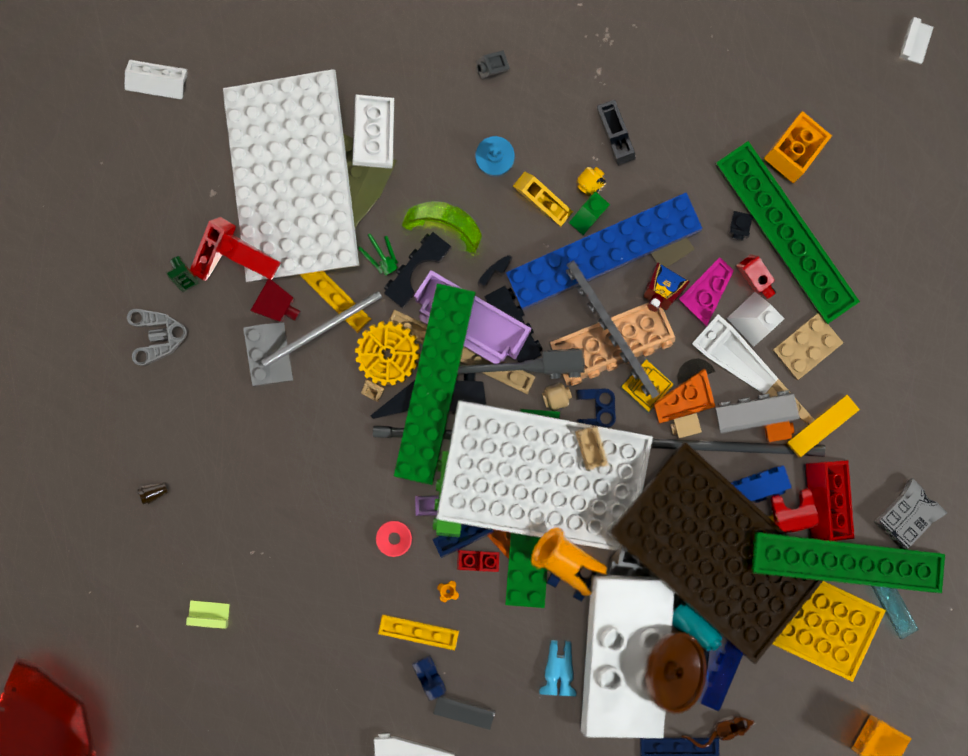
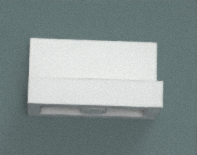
[899,17,933,64]

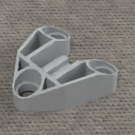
[127,309,187,366]

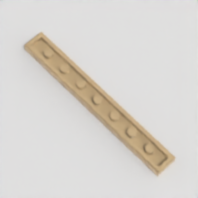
[388,309,536,394]

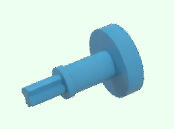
[476,136,515,176]

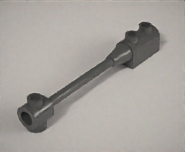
[458,348,585,379]

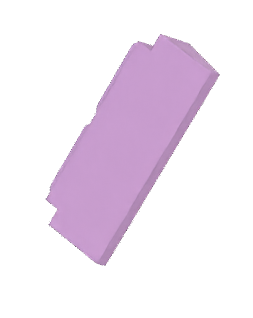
[414,270,531,364]

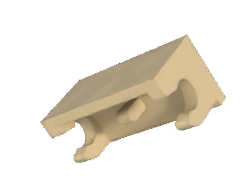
[575,426,608,470]

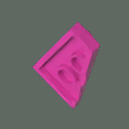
[678,257,734,327]

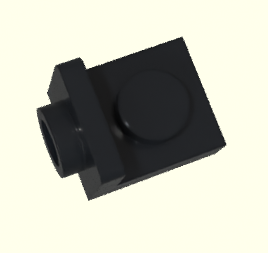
[728,211,753,241]

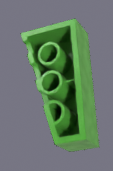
[433,451,461,537]

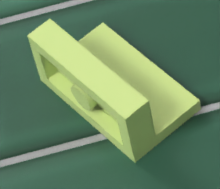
[186,600,230,629]

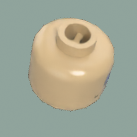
[542,382,572,411]

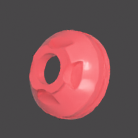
[376,521,412,557]

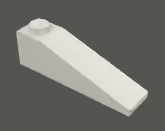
[374,733,455,756]

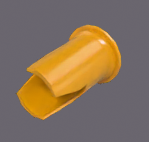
[531,527,607,596]

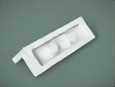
[125,60,187,99]

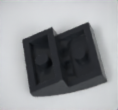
[478,255,512,289]

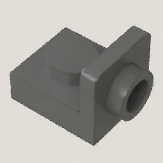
[476,50,510,79]

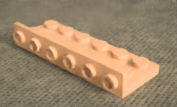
[549,302,675,386]

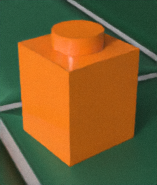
[764,421,794,442]

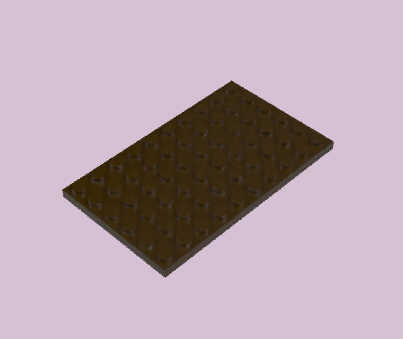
[608,442,823,664]

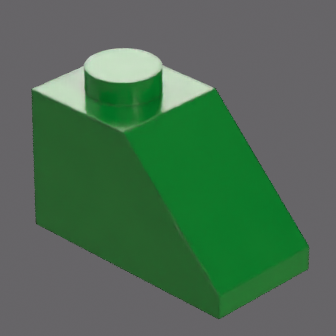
[569,191,610,236]

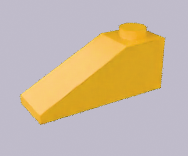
[512,172,573,226]

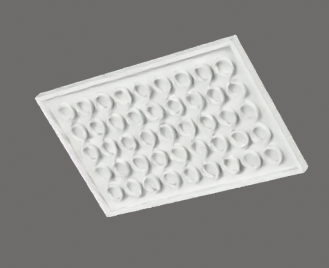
[223,69,359,282]
[436,401,653,551]

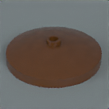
[646,632,707,713]

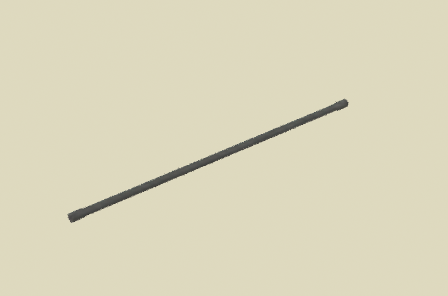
[373,426,825,457]

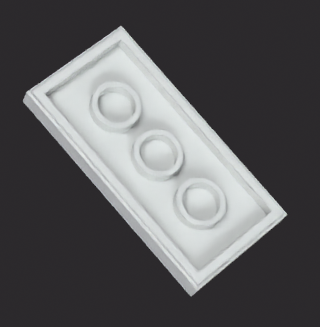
[352,94,394,168]

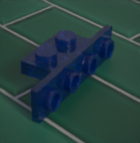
[701,640,743,711]

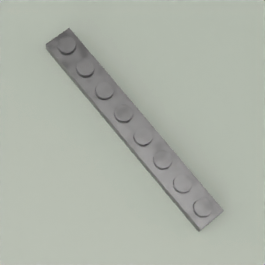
[566,260,660,398]

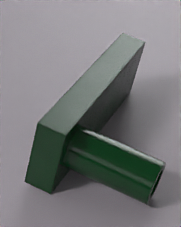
[167,256,199,293]

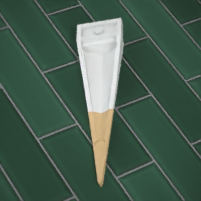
[692,314,815,424]

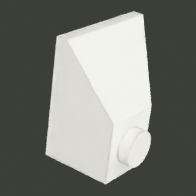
[726,292,784,347]

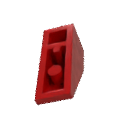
[190,217,236,281]
[215,233,281,280]

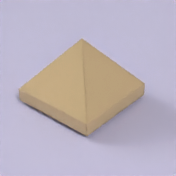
[361,380,384,402]

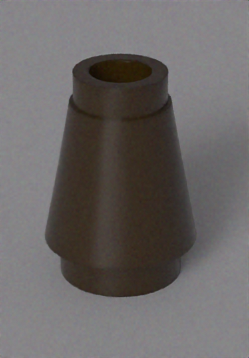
[137,482,168,504]

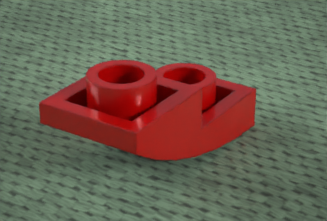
[457,550,500,572]

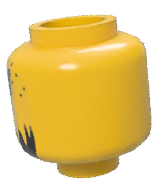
[577,167,606,196]

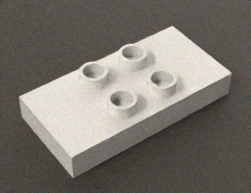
[581,575,674,738]

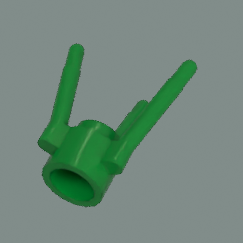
[358,233,399,276]

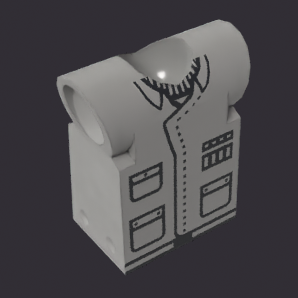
[874,478,947,549]

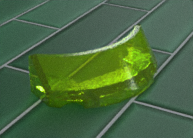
[401,201,482,255]

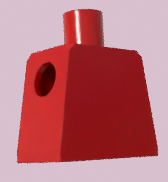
[735,254,776,299]

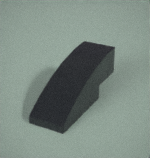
[597,100,636,165]

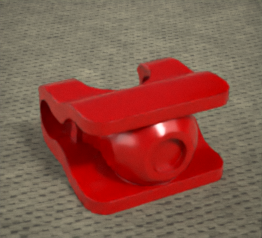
[770,488,819,533]

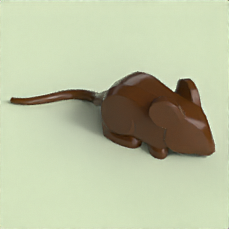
[681,716,755,748]

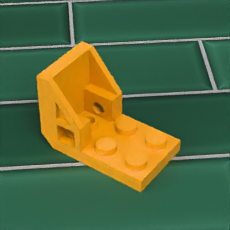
[851,715,912,756]

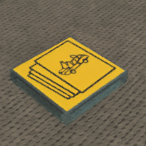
[620,358,675,413]

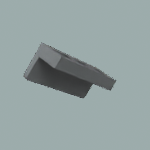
[433,695,495,730]

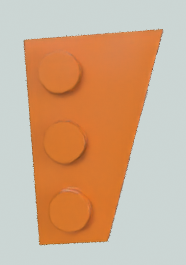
[653,369,716,424]

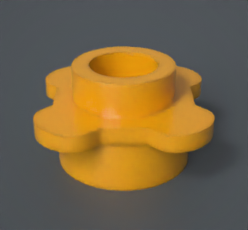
[437,581,459,602]

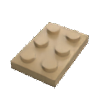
[773,313,843,380]

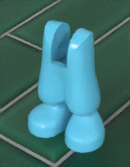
[539,640,577,697]

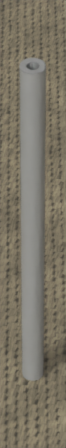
[261,291,382,368]

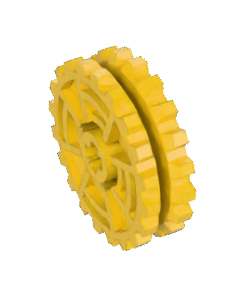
[355,321,420,386]

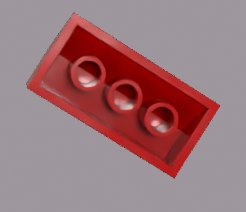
[806,460,855,541]

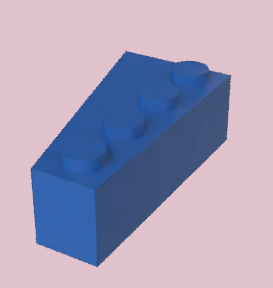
[730,465,792,503]

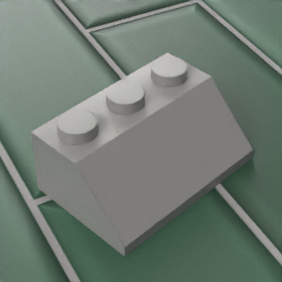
[243,322,293,387]

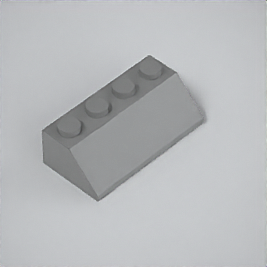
[715,390,800,433]

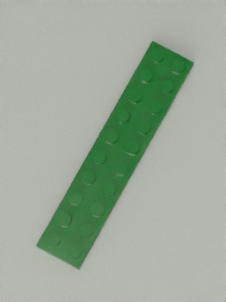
[715,141,860,324]
[394,283,476,485]
[505,409,560,608]
[752,533,945,593]

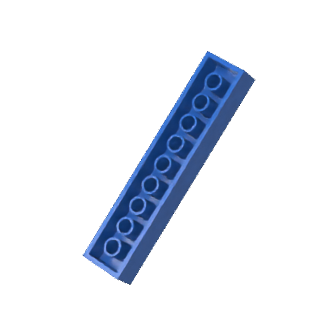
[506,192,702,310]

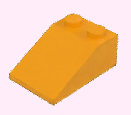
[763,111,832,183]

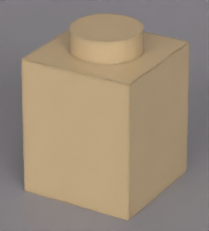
[670,413,702,439]

